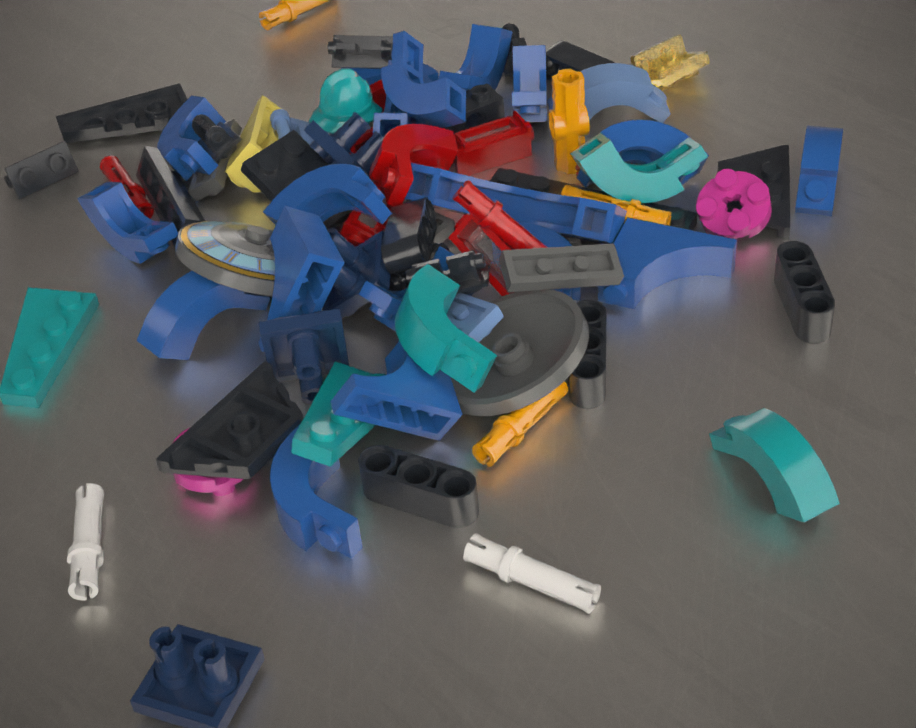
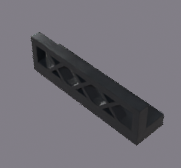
[136,146,205,247]

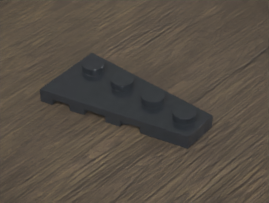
[56,83,187,143]

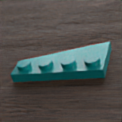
[0,287,99,408]
[291,361,386,467]

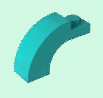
[709,408,840,523]

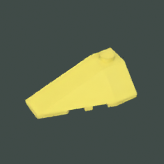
[225,95,281,193]

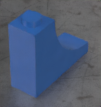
[258,206,345,352]
[598,218,737,309]
[330,341,463,441]

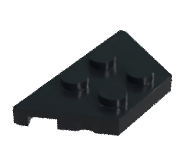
[717,145,790,240]
[156,361,304,479]

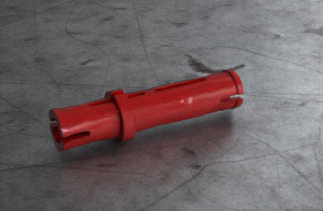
[99,155,154,219]
[452,180,548,250]

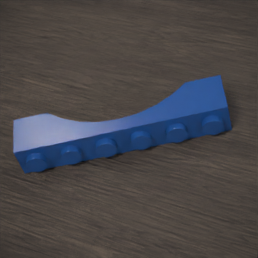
[404,163,627,244]

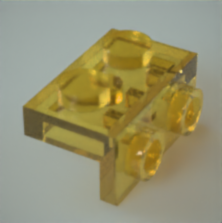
[630,35,710,91]

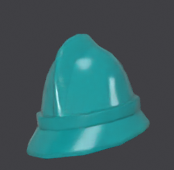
[309,68,383,134]

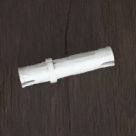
[67,483,104,601]
[463,534,601,614]

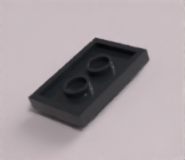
[241,130,352,231]

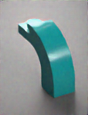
[570,133,708,203]
[395,264,497,393]

